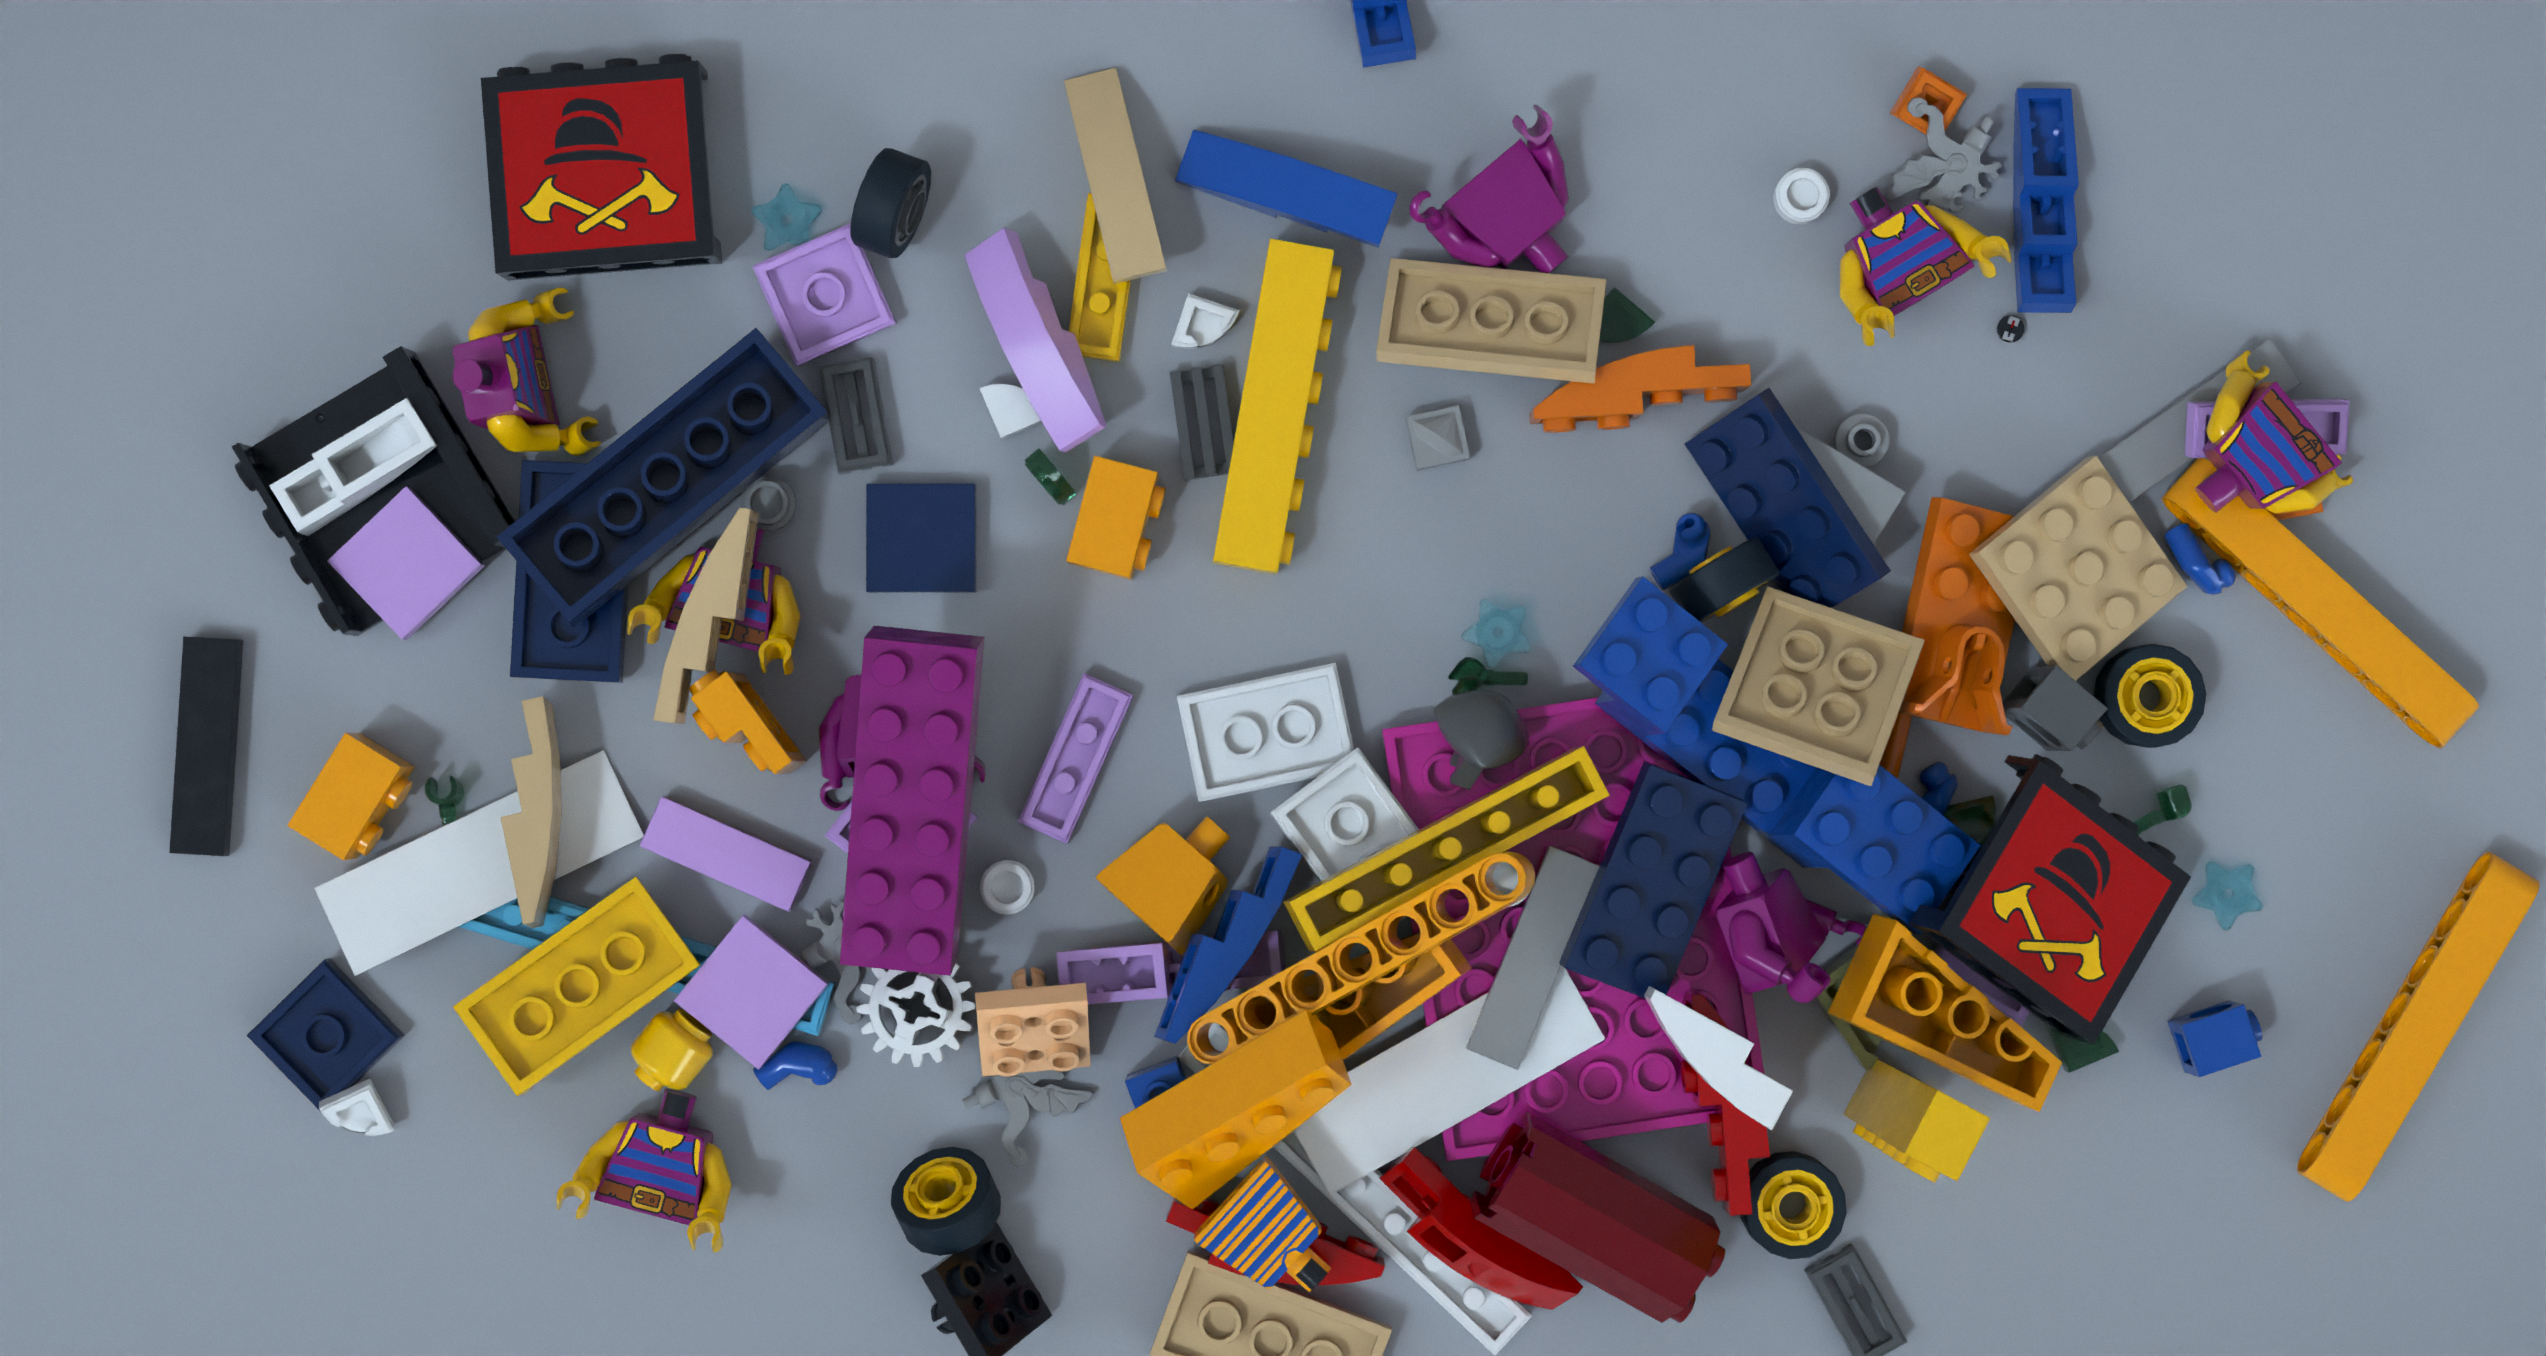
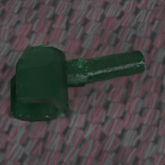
[1448,657,1528,695]
[424,775,464,827]
[2133,785,2192,835]

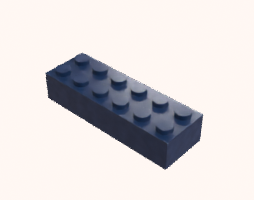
[497,328,828,628]

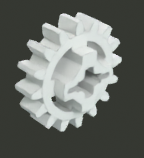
[856,963,976,1067]

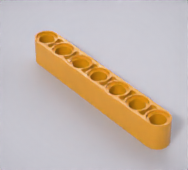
[2161,458,2479,749]
[2297,851,2540,1202]
[1187,852,1535,1064]

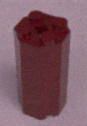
[1470,1112,1725,1323]

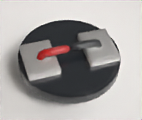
[1997,315,2024,343]

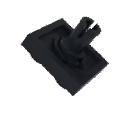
[921,1222,1053,1356]

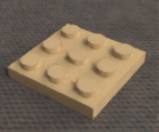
[1969,456,2188,681]
[1712,586,1925,786]

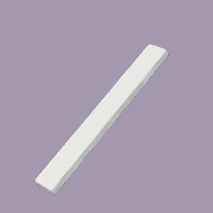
[1178,1023,1532,1355]

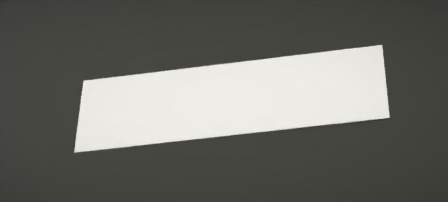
[314,750,644,976]
[1293,965,1605,1196]

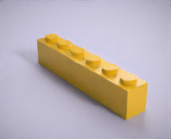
[1212,238,1342,575]
[1283,746,1609,952]
[1843,1059,1990,1183]

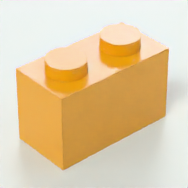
[1066,455,1166,580]
[287,732,415,860]

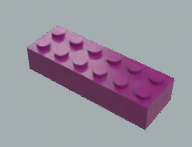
[840,625,985,976]

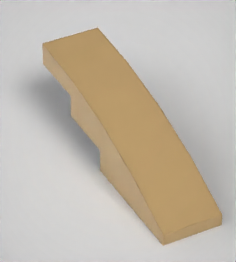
[1064,68,1167,284]
[653,508,759,724]
[500,696,562,929]

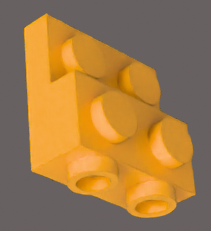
[688,670,807,774]

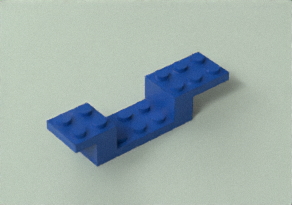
[1573,576,1981,934]

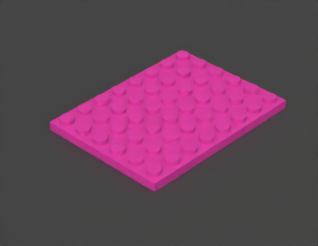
[1382,697,1765,1161]

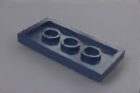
[1685,388,1891,608]
[510,460,628,683]
[1559,761,1748,999]

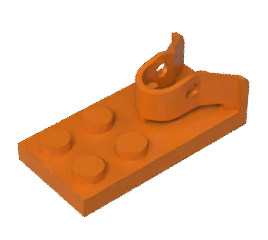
[1899,497,2015,736]

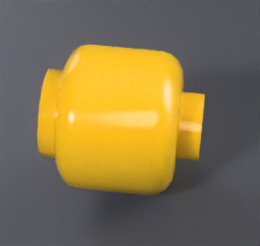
[631,1008,713,1092]

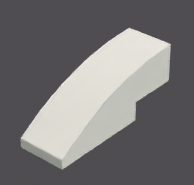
[269,398,437,536]
[1644,986,1793,1130]

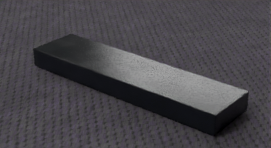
[169,636,243,856]

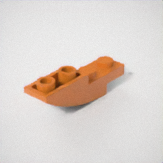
[1529,345,1751,433]

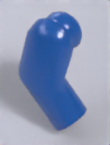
[1649,513,1711,591]
[2164,523,2236,595]
[1920,761,1958,815]
[753,1041,838,1090]

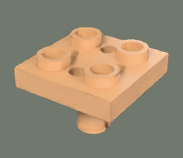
[975,967,1091,1077]

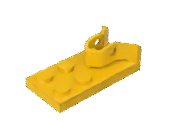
[453,877,701,1096]

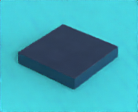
[866,483,976,593]
[246,958,405,1112]

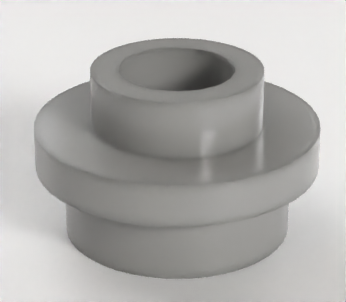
[1834,414,1890,468]

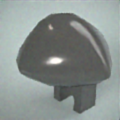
[1434,689,1529,790]

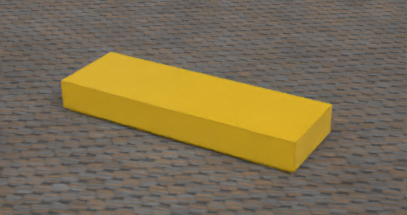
[1068,193,1131,363]

